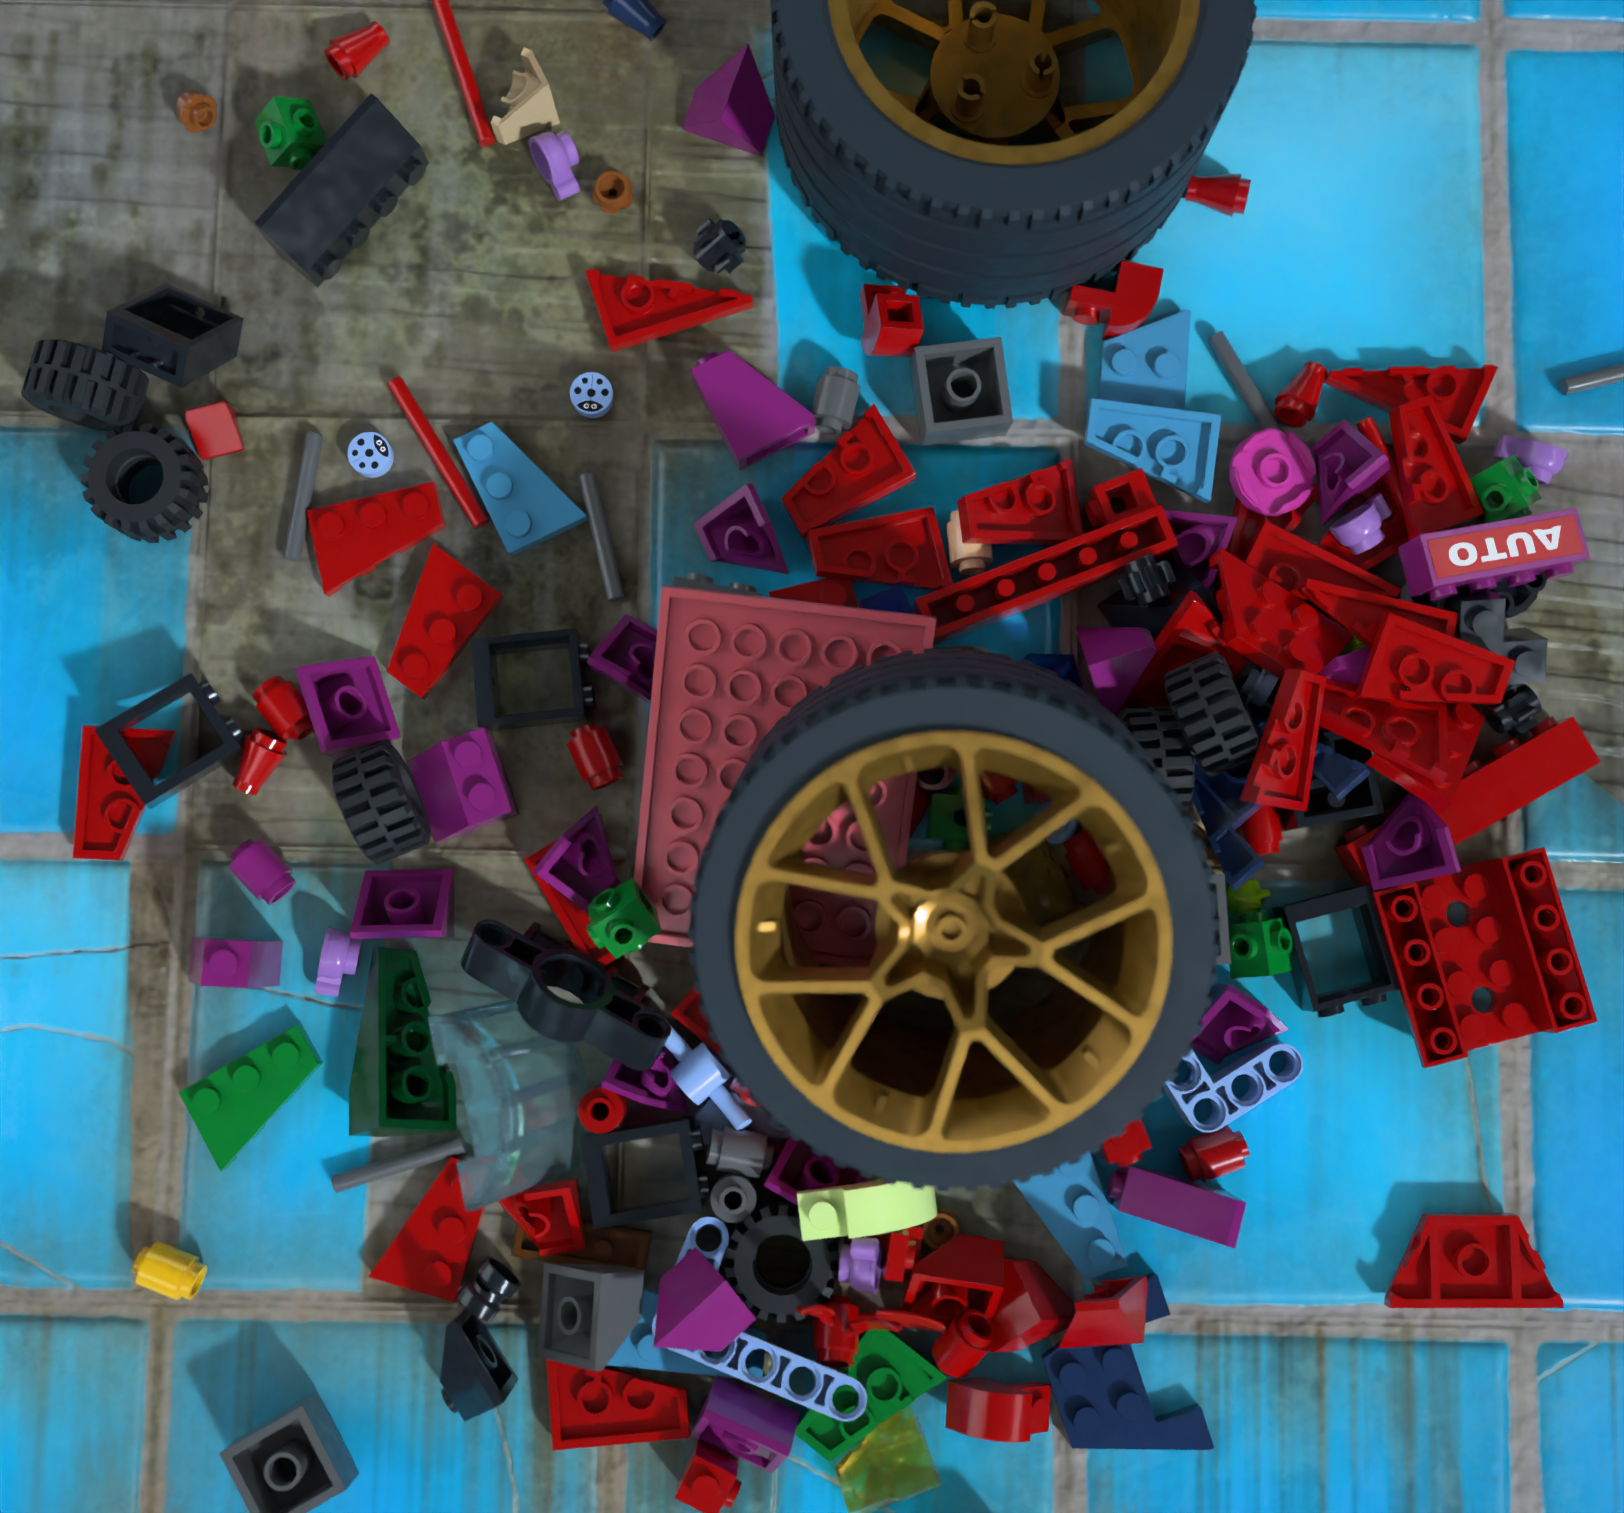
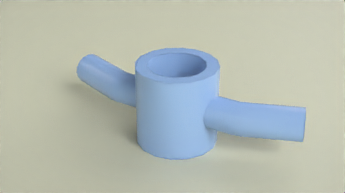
[665,1025,752,1131]

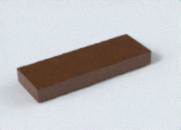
[511,1219,653,1277]

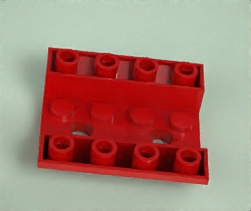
[1371,847,1598,1068]

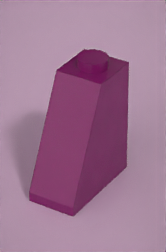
[691,350,816,471]
[189,937,283,988]
[1107,1164,1246,1249]

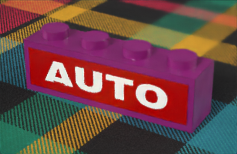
[1397,508,1590,601]

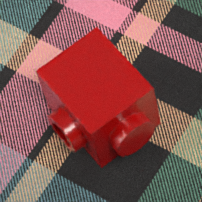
[1099,1118,1152,1167]
[674,1440,742,1513]

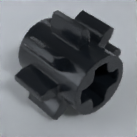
[693,218,746,274]
[1118,554,1177,608]
[1483,684,1541,737]

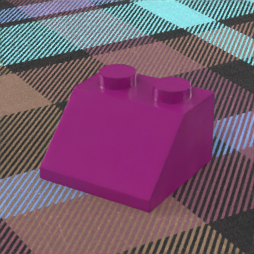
[408,727,520,843]

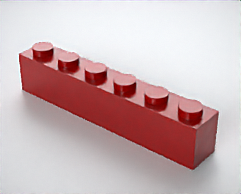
[912,504,1178,646]
[1333,715,1600,892]

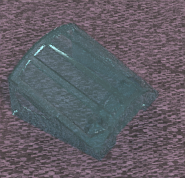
[428,999,588,1212]

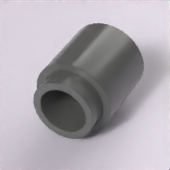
[811,366,860,435]
[705,1125,774,1178]
[710,1173,757,1223]

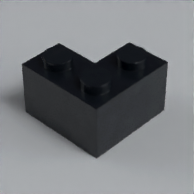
[1443,589,1548,685]
[1279,731,1384,832]

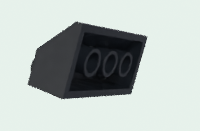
[254,93,429,288]

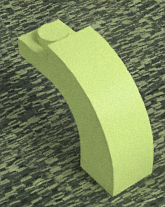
[797,1178,937,1241]

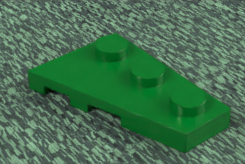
[178,1024,323,1171]
[795,1329,948,1462]

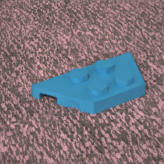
[1097,310,1191,410]

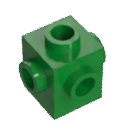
[254,96,327,171]
[1470,454,1542,523]
[925,787,993,852]
[586,877,662,959]
[1228,911,1293,979]

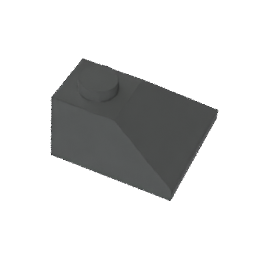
[537,1262,644,1371]

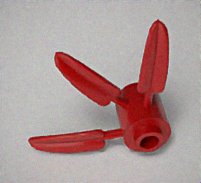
[796,1295,947,1368]

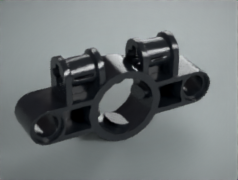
[460,920,672,1071]

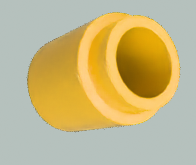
[132,1241,207,1301]

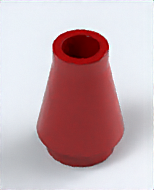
[324,21,390,80]
[1186,173,1251,217]
[1274,361,1328,428]
[232,727,288,795]

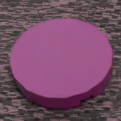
[1229,428,1316,516]

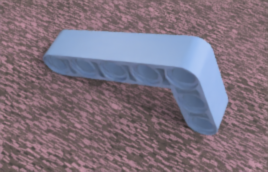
[1084,940,1303,1133]
[652,1216,867,1422]

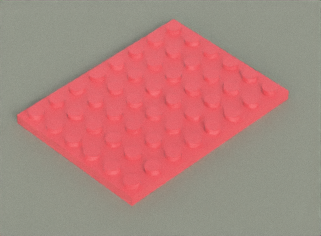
[634,585,936,967]

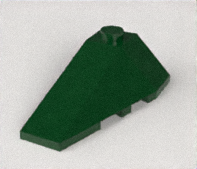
[349,947,457,1137]

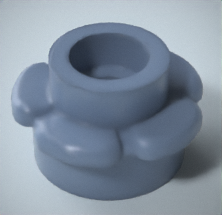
[1241,668,1279,709]

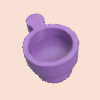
[529,131,580,201]
[1493,434,1568,486]
[1329,493,1393,555]
[314,927,362,997]
[838,1237,883,1295]

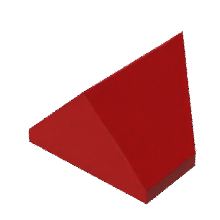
[488,1178,585,1256]
[989,1259,1076,1353]
[1058,1275,1148,1349]

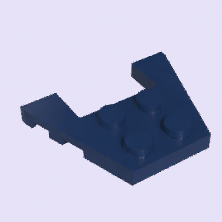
[1192,707,1370,890]
[1041,1272,1214,1450]

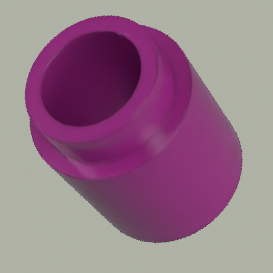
[229,839,297,905]

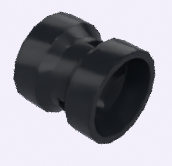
[456,1256,521,1322]

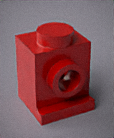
[1085,468,1158,527]

